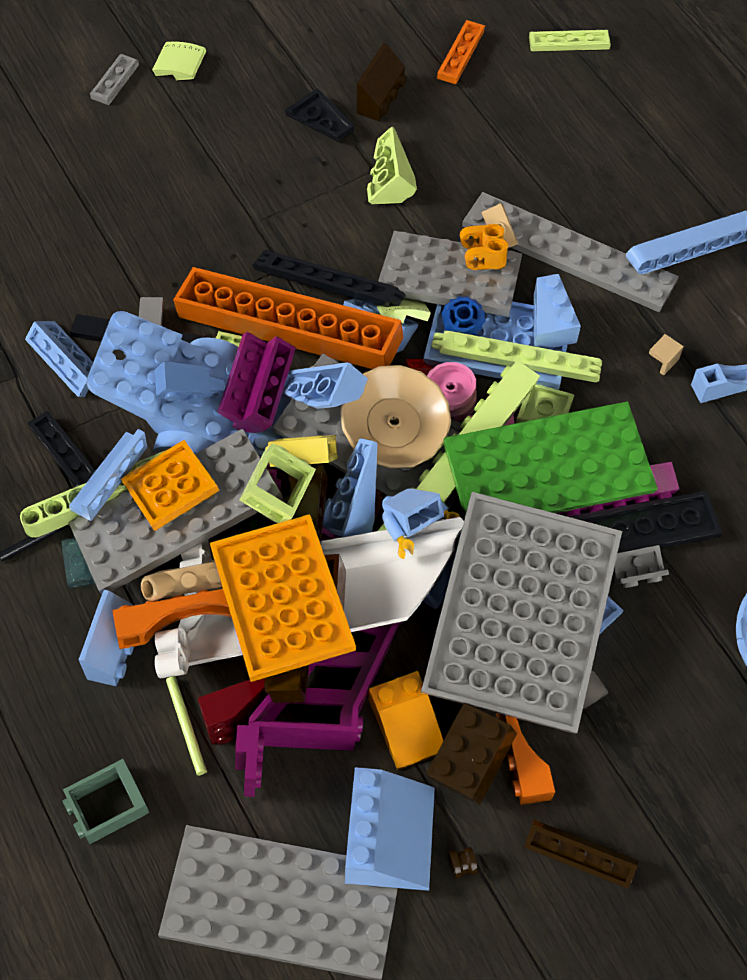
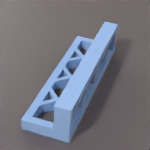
[25,321,93,397]
[69,429,148,521]

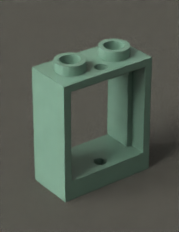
[62,759,149,844]

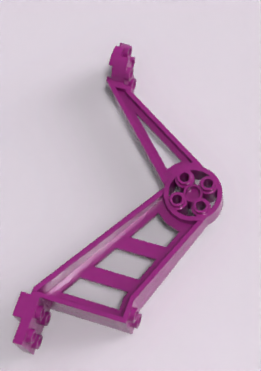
[235,457,403,797]

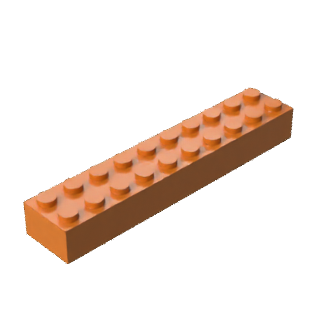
[173,267,403,369]

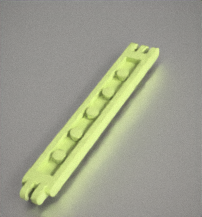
[431,331,602,382]

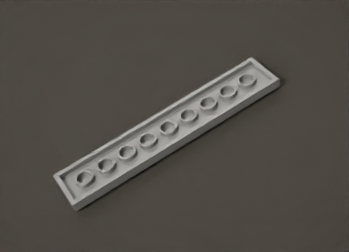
[462,192,679,313]

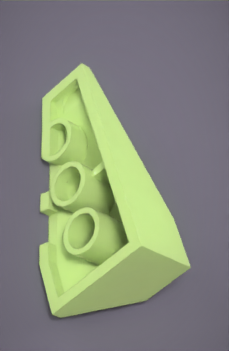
[367,127,417,204]

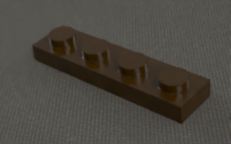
[524,820,639,889]

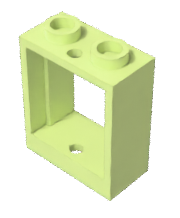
[239,443,316,523]

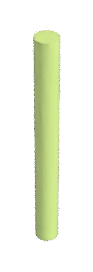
[166,676,207,775]

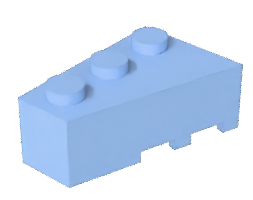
[534,274,581,349]

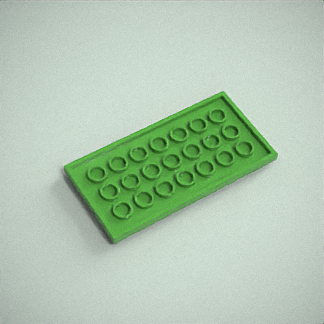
[443,401,658,516]

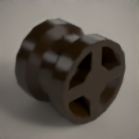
[449,847,478,879]

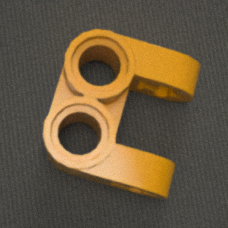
[460,224,508,270]

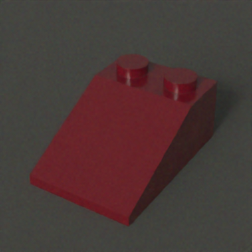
[197,678,268,745]

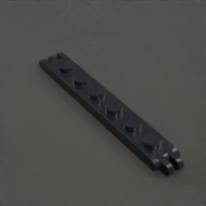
[252,250,406,307]

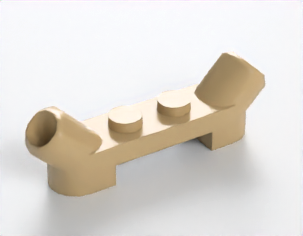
[141,561,222,601]

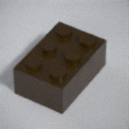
[426,703,517,805]

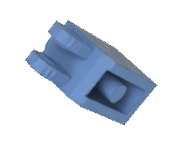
[154,361,227,404]

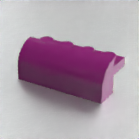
[217,331,296,433]

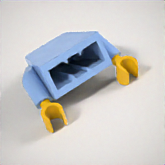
[382,488,460,559]

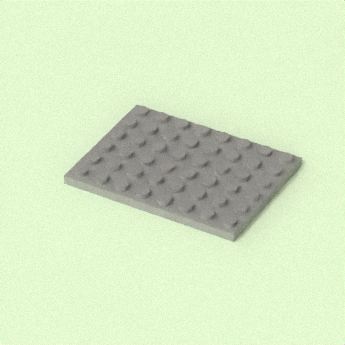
[421,492,622,734]

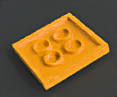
[121,440,220,531]

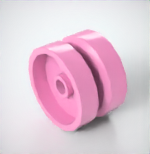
[427,362,477,422]

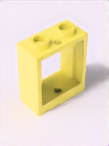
[265,435,338,467]

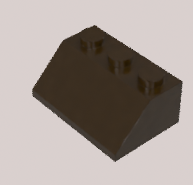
[357,43,407,122]

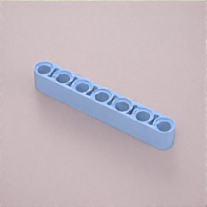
[626,211,747,274]

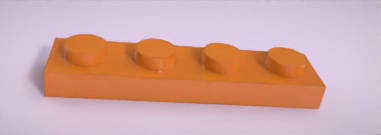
[437,20,485,84]

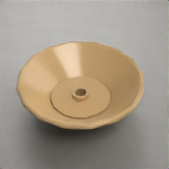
[340,365,451,469]

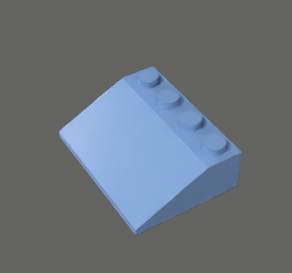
[345,767,435,891]

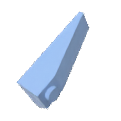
[282,362,368,409]
[323,438,377,537]

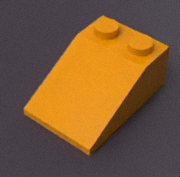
[369,671,443,770]

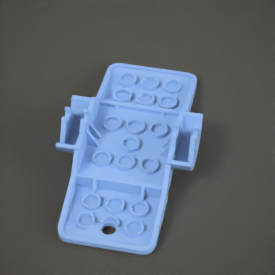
[86,311,292,469]

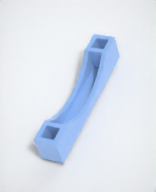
[691,364,747,403]

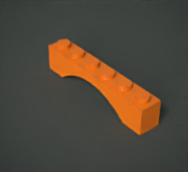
[112,588,232,649]
[496,713,555,805]

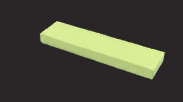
[529,30,610,51]

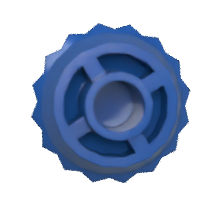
[441,296,485,336]

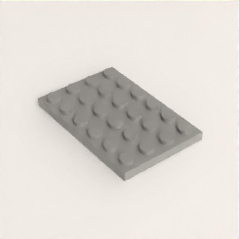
[378,231,522,317]

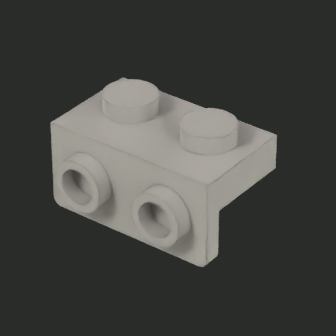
[613,545,669,588]

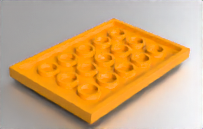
[210,514,356,682]

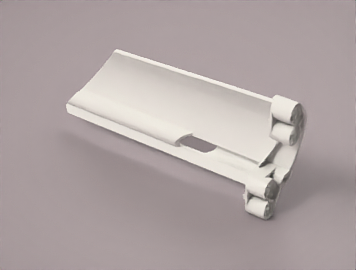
[155,517,464,678]

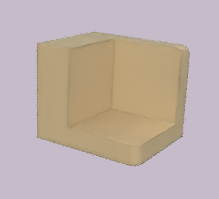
[649,334,684,375]

